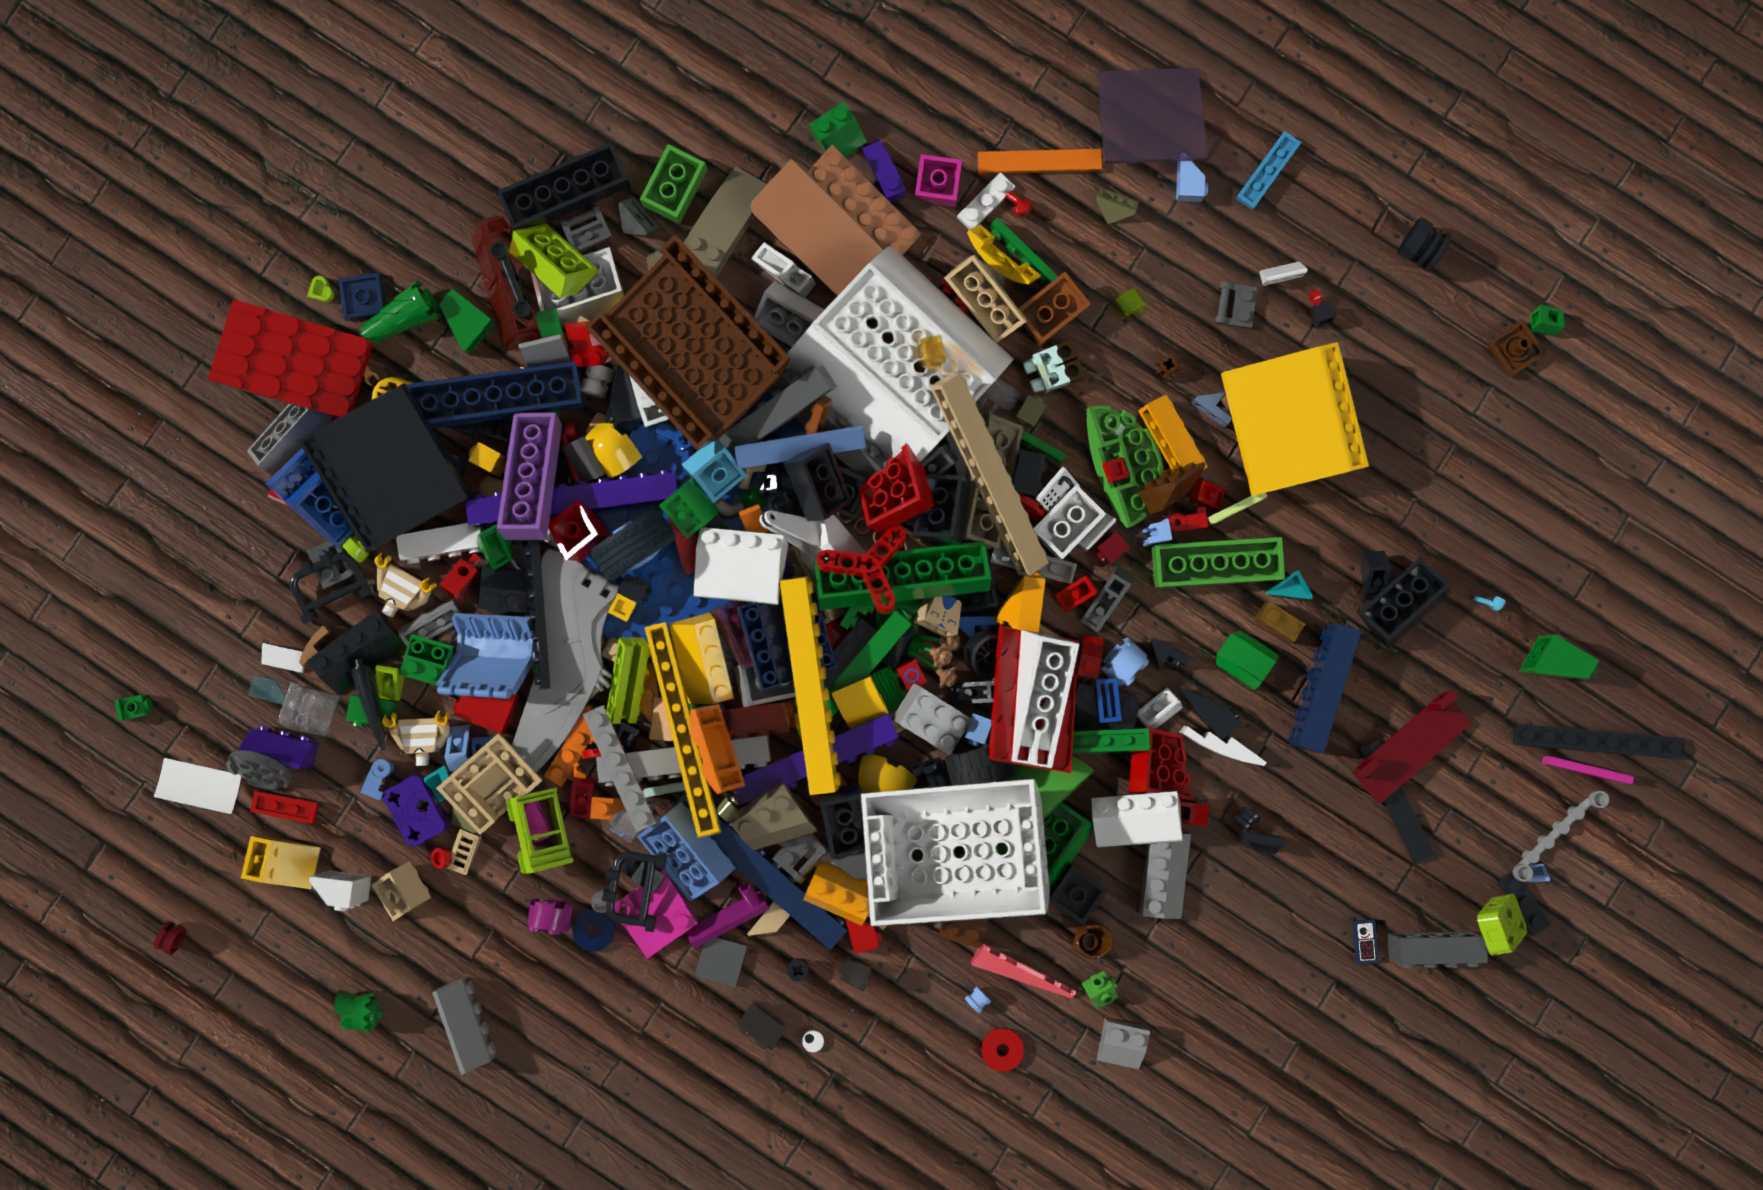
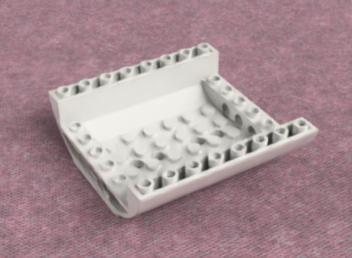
[785,245,1014,462]

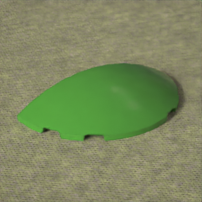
[1087,405,1163,528]
[996,756,1094,855]

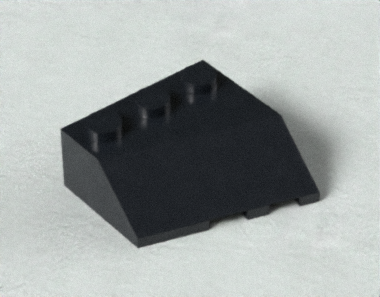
[1074,683,1141,759]

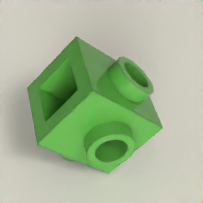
[1081,971,1118,1010]

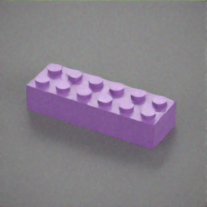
[497,413,562,540]

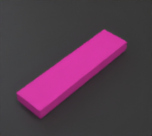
[1542,756,1634,785]

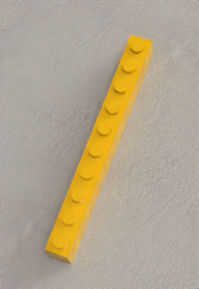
[780,576,841,795]
[645,622,721,839]

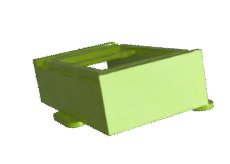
[506,787,573,874]

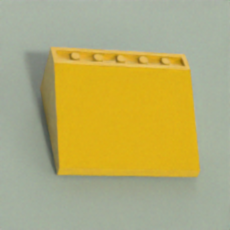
[1221,342,1369,496]

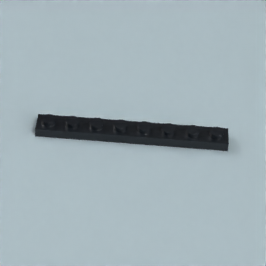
[525,540,551,690]
[1513,724,1685,759]

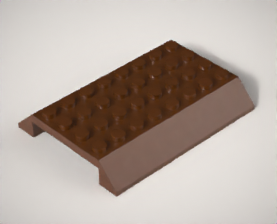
[585,234,791,451]

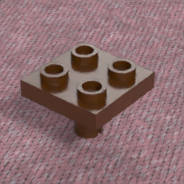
[1486,319,1546,377]

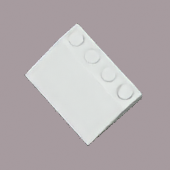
[531,247,625,328]
[694,527,789,605]

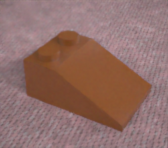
[1018,272,1091,347]

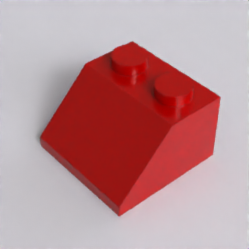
[548,500,610,562]

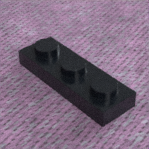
[1496,870,1551,936]

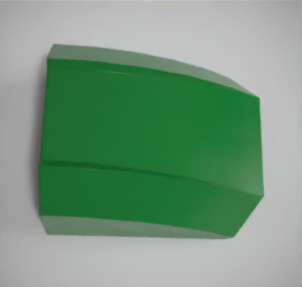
[1216,631,1279,690]

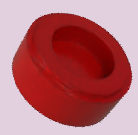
[431,847,452,869]

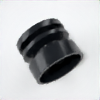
[1396,217,1452,273]

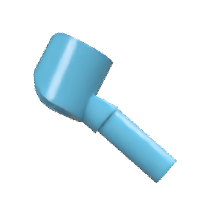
[1473,596,1506,611]

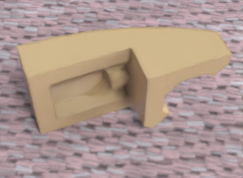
[747,902,790,936]

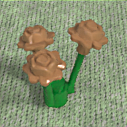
[909,632,961,688]

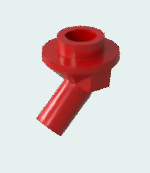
[1006,190,1033,217]

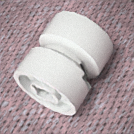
[581,365,615,399]

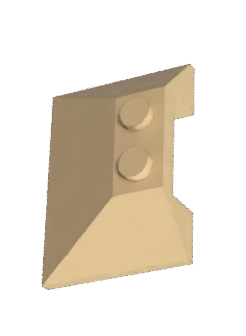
[436,733,543,835]

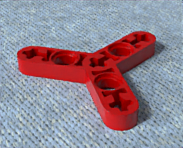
[817,526,906,614]

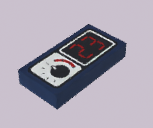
[1352,919,1379,964]

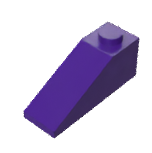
[862,140,906,203]

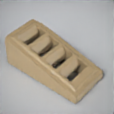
[447,828,483,875]

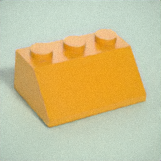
[803,861,870,926]

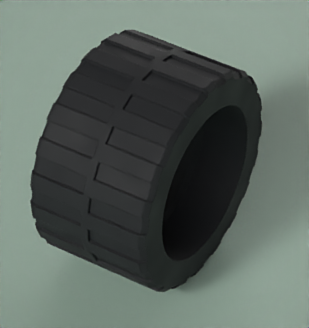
[945,744,1015,786]

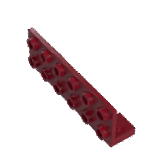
[1351,690,1471,804]

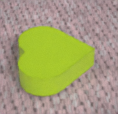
[307,276,335,303]

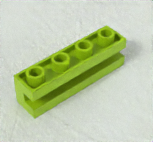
[606,637,651,724]

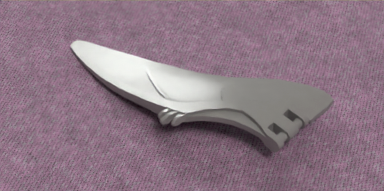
[512,549,620,772]

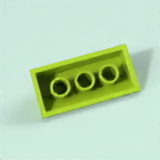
[509,224,598,298]

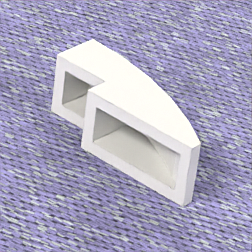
[751,243,817,298]

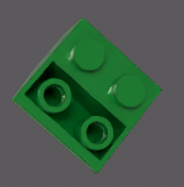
[399,634,453,686]

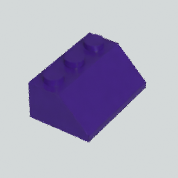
[238,725,319,769]

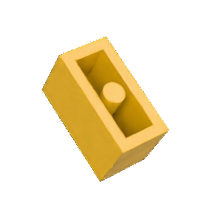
[468,442,507,478]

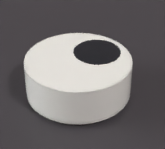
[802,1029,824,1052]

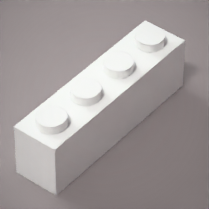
[396,523,485,565]

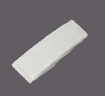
[1179,726,1267,766]

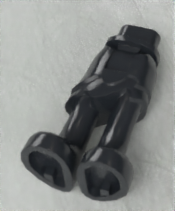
[910,757,952,788]

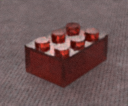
[722,701,796,740]

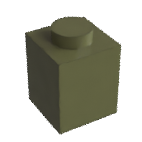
[1015,395,1046,430]

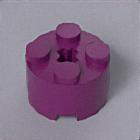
[527,898,573,935]

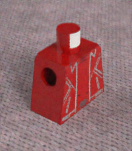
[439,554,484,604]

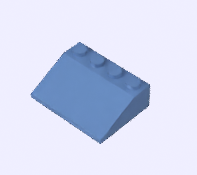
[637,801,735,902]

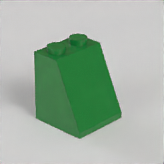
[1518,634,1599,680]

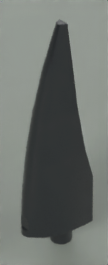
[351,658,386,750]

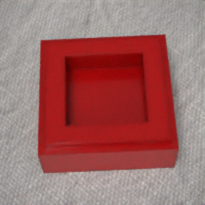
[1102,457,1129,484]

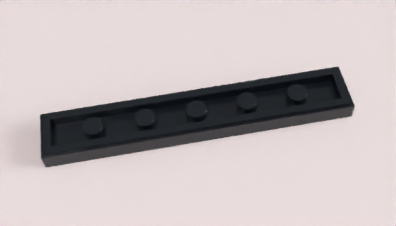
[1358,739,1434,864]

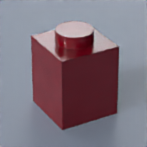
[1095,532,1130,565]

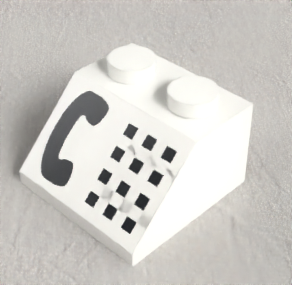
[1035,467,1080,515]

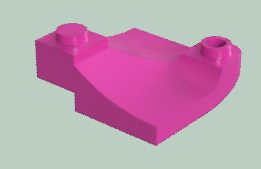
[615,869,699,959]

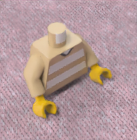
[375,553,437,618]
[382,711,450,766]

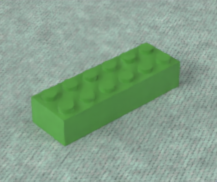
[1152,537,1285,589]

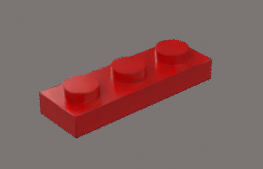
[250,791,319,824]

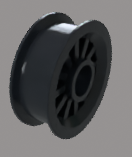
[964,630,998,679]

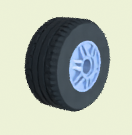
[591,509,675,581]

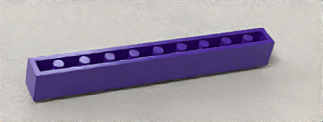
[466,470,680,528]

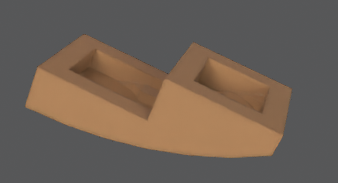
[299,625,335,667]

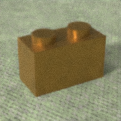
[1254,601,1305,643]

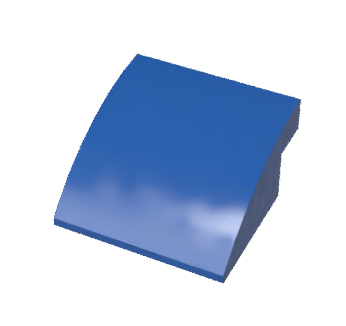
[265,448,354,548]

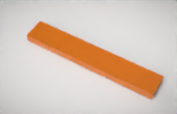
[977,149,1102,174]

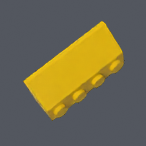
[669,612,734,704]

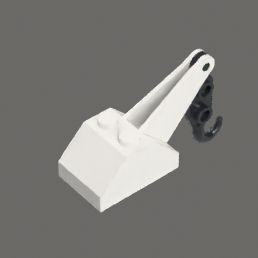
[760,470,866,575]

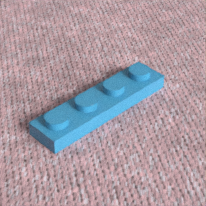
[1235,131,1301,210]

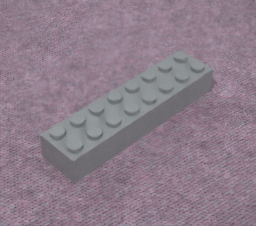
[596,735,772,786]

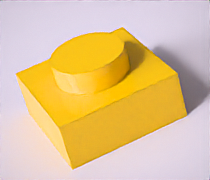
[608,593,637,622]

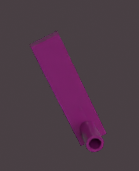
[686,882,769,949]

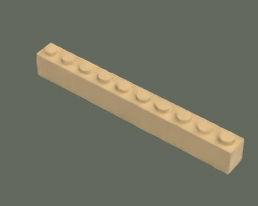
[930,373,1049,576]

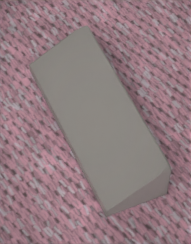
[398,598,461,647]

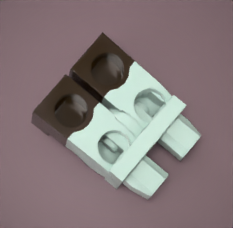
[1023,339,1086,393]

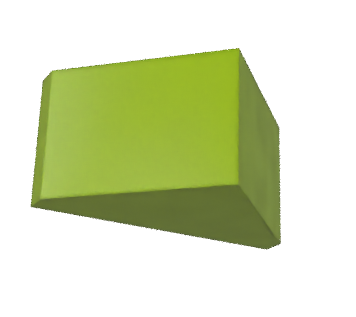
[376,665,405,701]

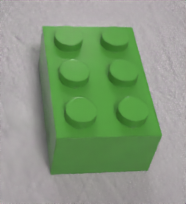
[640,144,707,224]

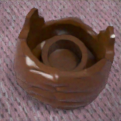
[1072,922,1113,959]

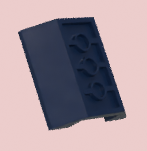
[737,587,837,691]

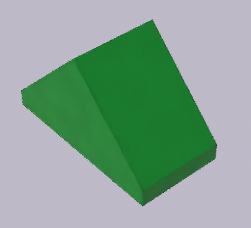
[535,308,564,339]

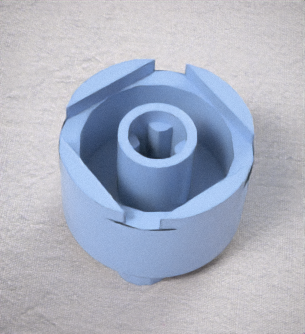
[1100,637,1149,686]

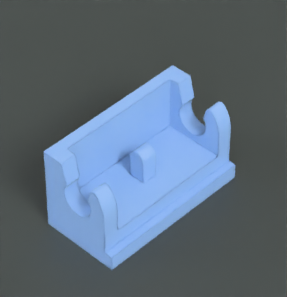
[1142,519,1172,547]

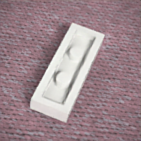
[957,172,1015,229]

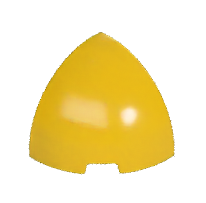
[858,754,918,794]

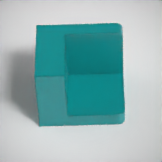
[423,766,451,802]

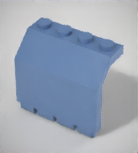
[436,613,535,699]

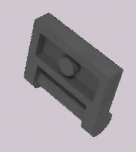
[560,204,613,253]
[1215,282,1258,329]
[307,541,354,589]
[773,834,829,884]

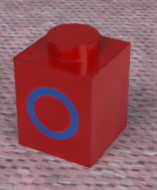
[896,656,927,691]

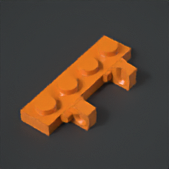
[544,705,596,787]

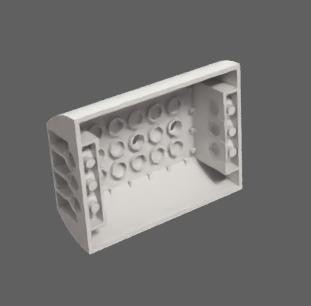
[861,779,1049,926]

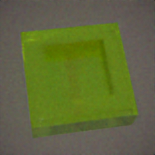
[1115,287,1145,317]

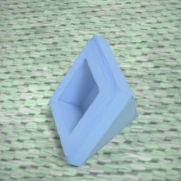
[1528,864,1550,883]

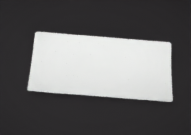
[154,758,241,814]

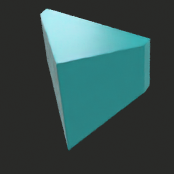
[1265,570,1312,600]

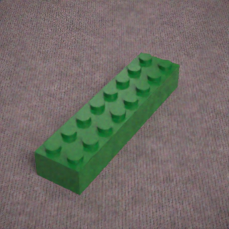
[814,541,991,610]

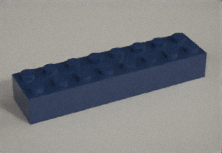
[406,361,584,429]

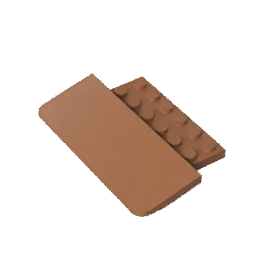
[750,145,921,320]

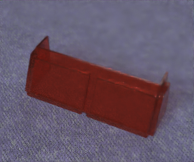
[471,215,541,350]

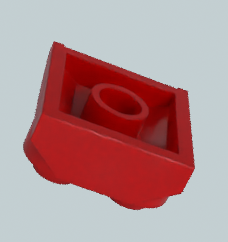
[564,321,614,367]

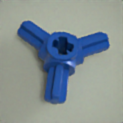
[656,422,697,471]

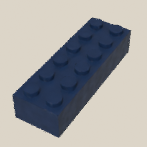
[1288,623,1361,754]

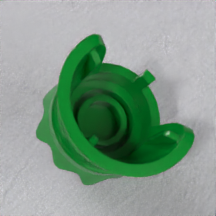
[334,990,384,1033]

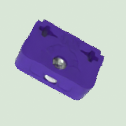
[382,775,450,847]

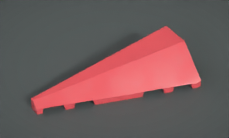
[971,943,1076,998]

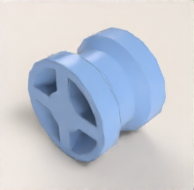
[965,986,992,1014]

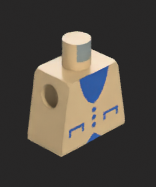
[914,595,961,637]

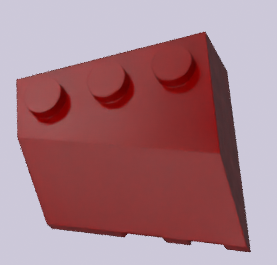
[858,443,934,533]
[1129,728,1194,801]

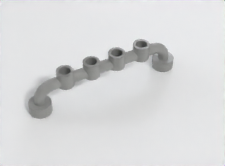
[1513,791,1609,882]

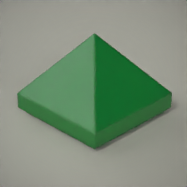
[739,485,767,509]

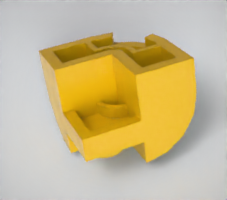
[585,423,642,478]

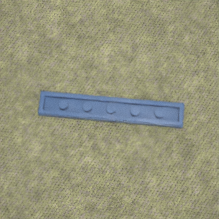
[734,426,866,469]

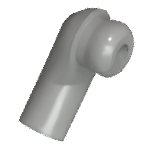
[714,497,744,517]

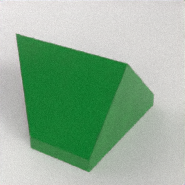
[477,524,513,570]

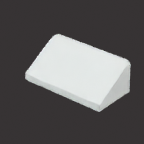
[1260,262,1308,286]
[1077,513,1116,551]
[261,643,305,673]
[1137,688,1182,729]

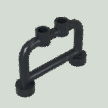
[490,242,534,321]
[289,551,376,624]
[602,851,667,933]

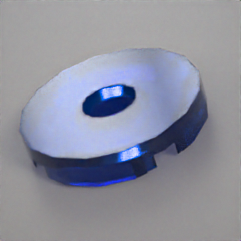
[572,909,615,952]

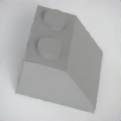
[1096,1018,1150,1069]

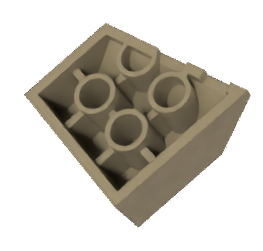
[729,780,818,850]

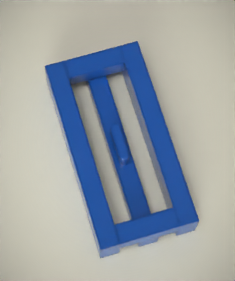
[1095,678,1122,723]

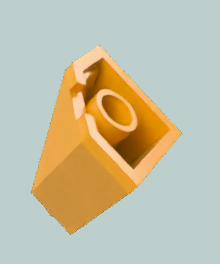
[995,571,1045,633]

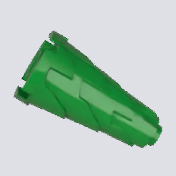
[359,280,441,344]

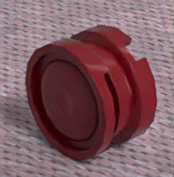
[154,921,187,955]

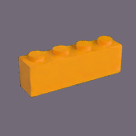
[1138,394,1208,470]

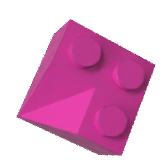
[915,154,962,208]

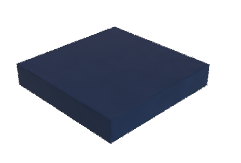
[338,273,386,321]

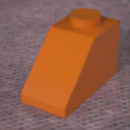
[739,504,771,534]
[590,796,630,820]

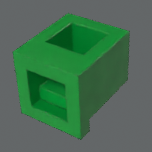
[1530,305,1565,336]
[114,695,153,721]

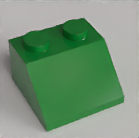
[809,101,867,157]

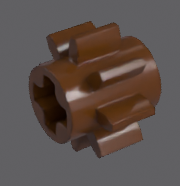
[1154,353,1181,380]

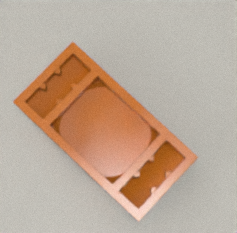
[690,704,745,794]

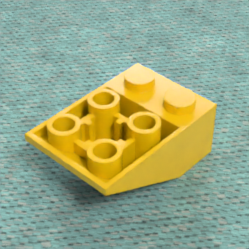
[241,834,321,889]

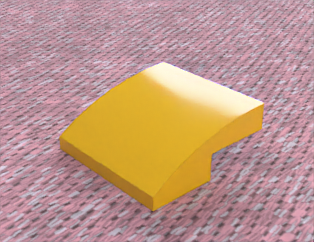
[831,676,889,729]

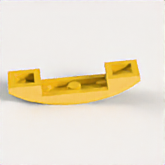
[967,224,1041,284]

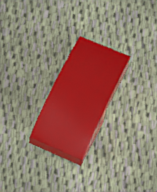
[940,276,972,316]

